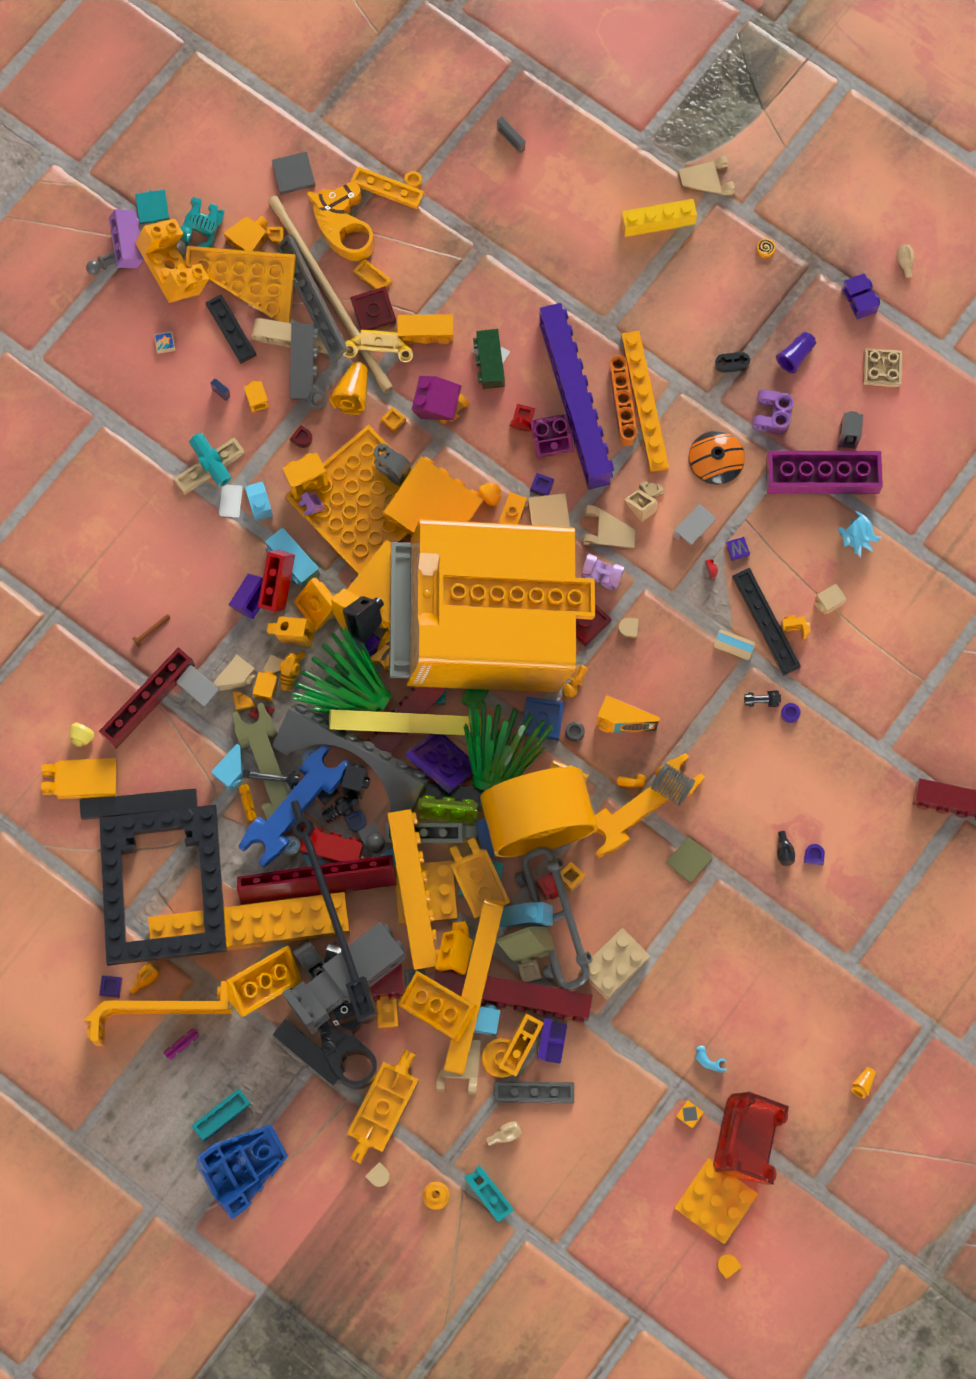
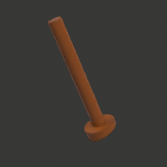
[132,614,170,647]

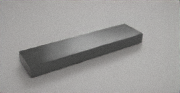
[494,1082,574,1103]

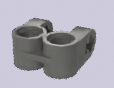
[374,444,411,486]

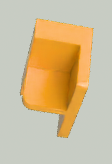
[435,930,473,976]

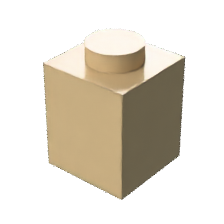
[815,584,846,615]

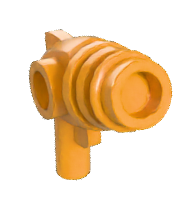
[280,651,306,691]

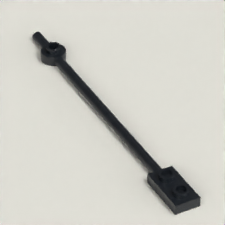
[291,800,379,1023]

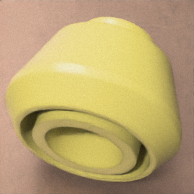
[69,723,95,747]

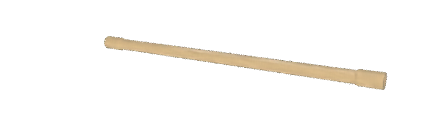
[268,196,393,393]

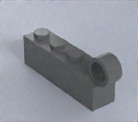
[290,323,327,409]
[385,821,478,843]

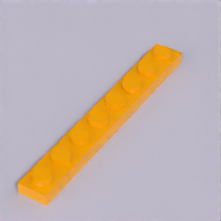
[621,330,669,473]

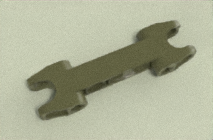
[232,703,307,829]

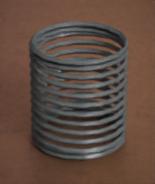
[651,763,695,806]

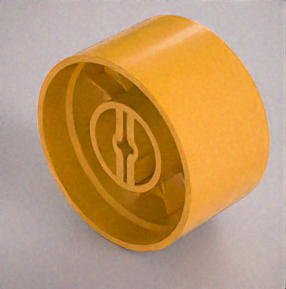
[480,767,598,857]

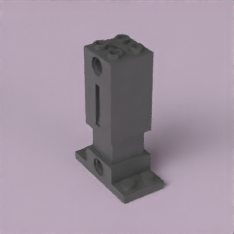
[282,922,406,1036]

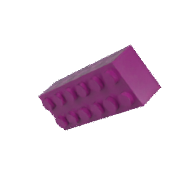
[766,451,883,494]

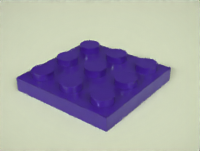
[405,734,473,793]

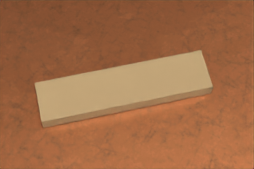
[173,437,245,495]

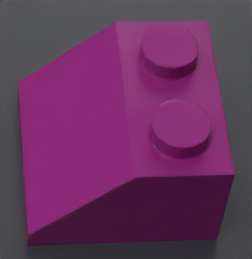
[411,376,461,420]

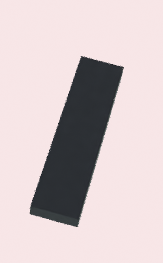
[205,294,257,364]
[272,1019,346,1086]

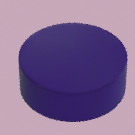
[781,703,801,723]

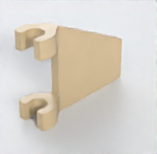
[679,156,735,195]
[583,505,635,549]
[436,1040,481,1095]

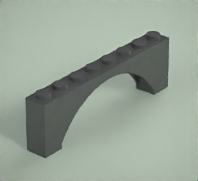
[272,703,430,813]

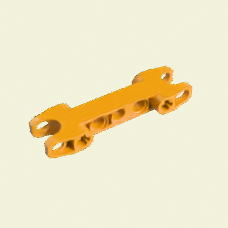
[595,753,705,859]

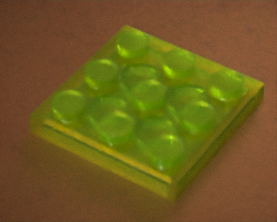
[418,796,478,823]

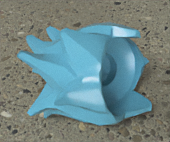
[838,511,881,557]

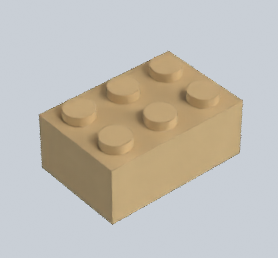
[579,928,650,1000]

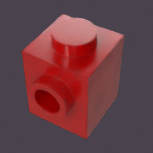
[536,872,559,901]

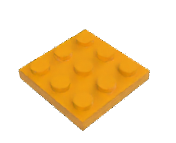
[395,860,457,925]
[674,1158,758,1244]

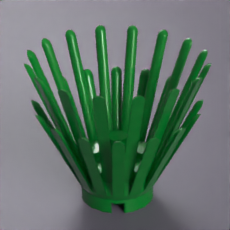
[292,627,392,714]
[463,701,554,791]

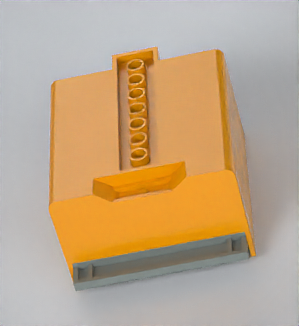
[389,519,595,693]

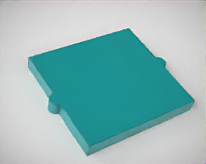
[135,190,169,224]

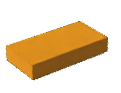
[353,259,392,290]

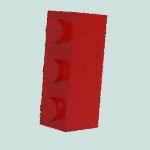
[258,550,295,612]
[300,827,364,863]

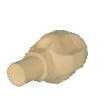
[897,245,914,278]
[486,1121,522,1146]

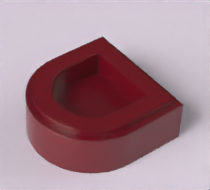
[290,425,312,448]

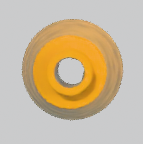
[329,362,368,415]

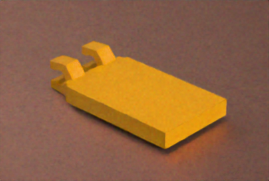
[41,758,117,799]
[449,838,511,919]

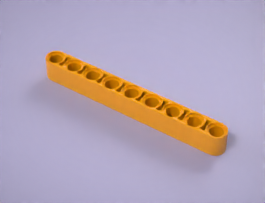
[444,898,505,1075]

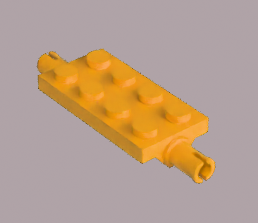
[347,1049,419,1164]

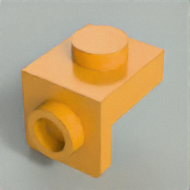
[780,615,811,640]

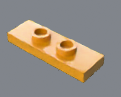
[498,492,527,525]

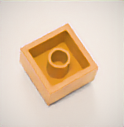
[282,452,329,500]

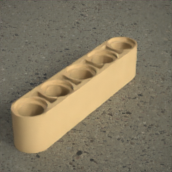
[251,318,343,354]

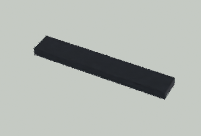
[732,568,801,676]
[80,788,198,820]

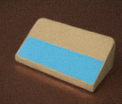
[714,629,756,660]

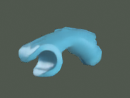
[695,1046,727,1073]

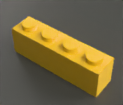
[621,199,697,237]

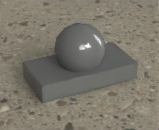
[357,822,390,857]

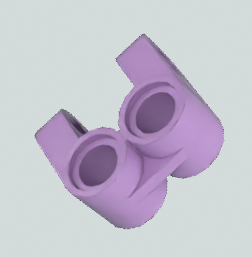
[582,554,624,590]

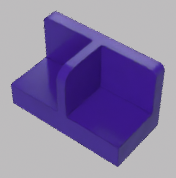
[537,1018,567,1064]

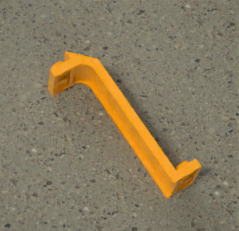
[83,981,232,1046]

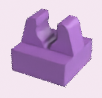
[299,492,325,515]

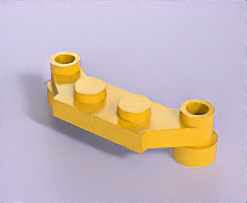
[344,330,413,363]

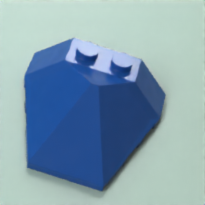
[196,1124,288,1220]

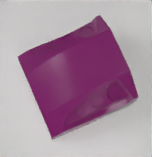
[530,414,574,458]

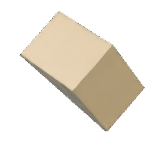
[624,489,658,523]

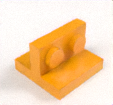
[294,578,335,631]

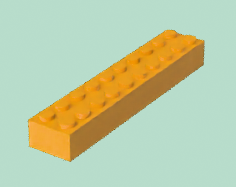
[148,892,350,951]

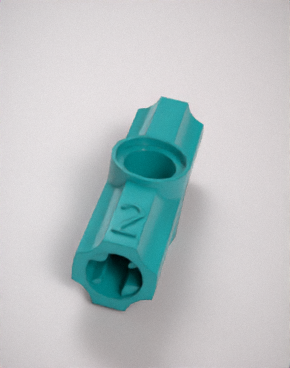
[189,433,232,487]

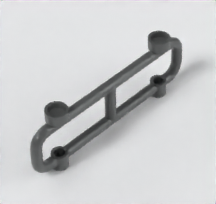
[515,846,593,990]

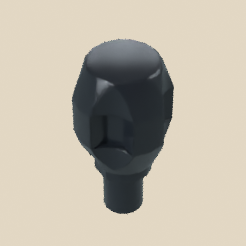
[777,831,795,866]

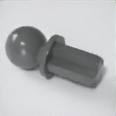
[86,252,116,275]

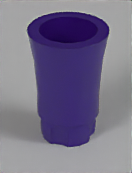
[776,332,817,373]

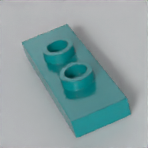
[191,1088,252,1142]

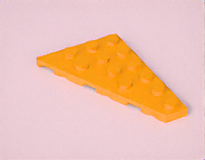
[185,246,296,323]

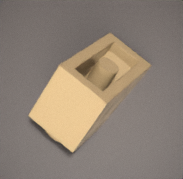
[213,655,256,691]

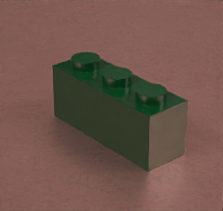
[473,329,505,389]

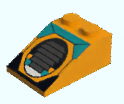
[596,695,660,733]

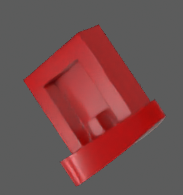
[509,404,535,431]

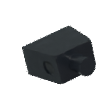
[342,596,384,643]

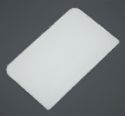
[219,485,243,518]

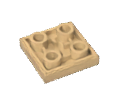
[863,348,902,387]

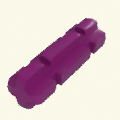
[164,1028,199,1060]

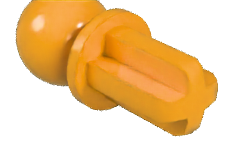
[563,664,588,698]

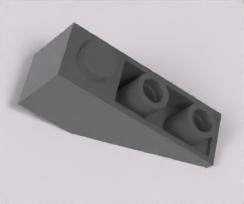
[292,939,325,980]

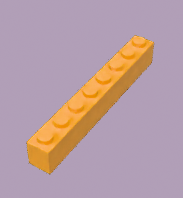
[388,809,439,970]

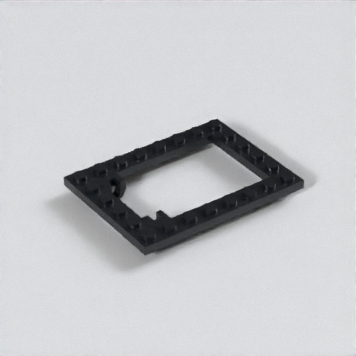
[99,804,227,966]

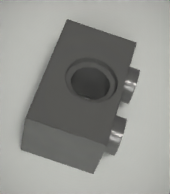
[838,411,863,449]

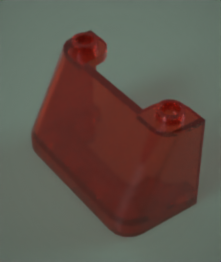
[713,1091,789,1185]

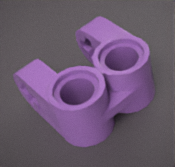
[752,390,794,434]

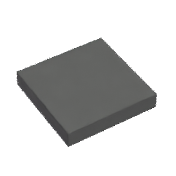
[272,152,315,195]

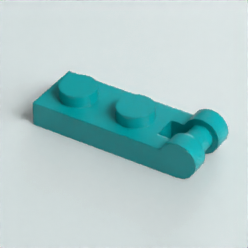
[464,1165,514,1223]

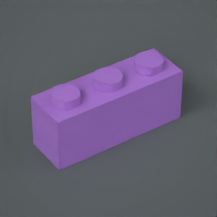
[109,209,144,268]

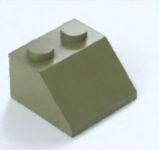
[497,927,555,964]

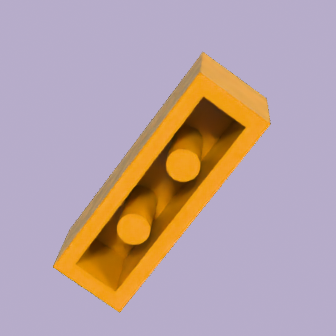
[398,314,453,345]

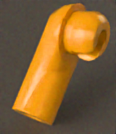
[617,774,646,788]

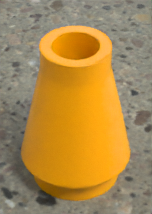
[851,1067,876,1098]

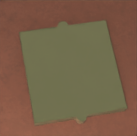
[666,837,713,883]

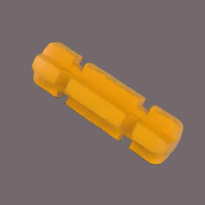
[238,784,257,822]

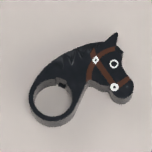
[320,1003,377,1090]

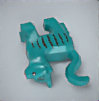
[180,197,225,248]

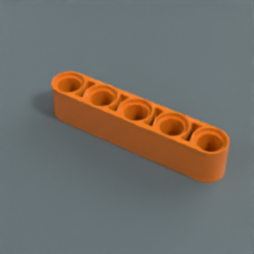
[609,355,637,446]

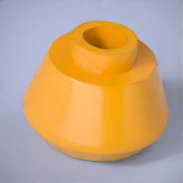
[478,482,502,507]
[422,1182,450,1210]

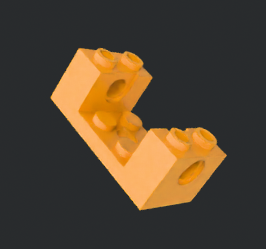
[135,219,209,303]

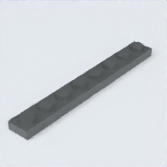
[276,235,348,361]

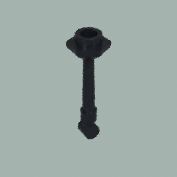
[242,770,299,790]

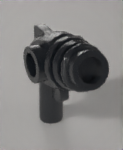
[321,796,359,823]

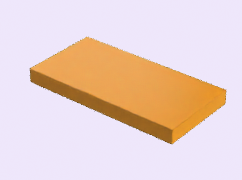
[397,971,478,1042]

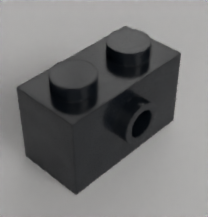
[341,763,370,800]

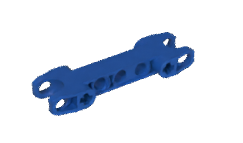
[238,744,350,868]

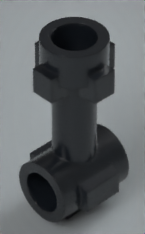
[744,690,781,707]

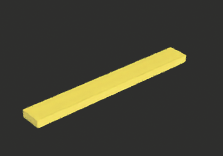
[329,710,481,736]

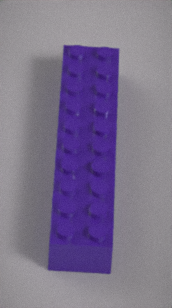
[539,303,614,490]

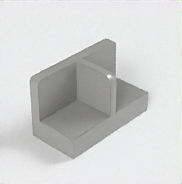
[673,504,716,545]
[176,665,219,708]

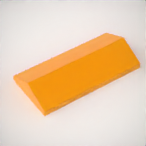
[226,945,303,1017]

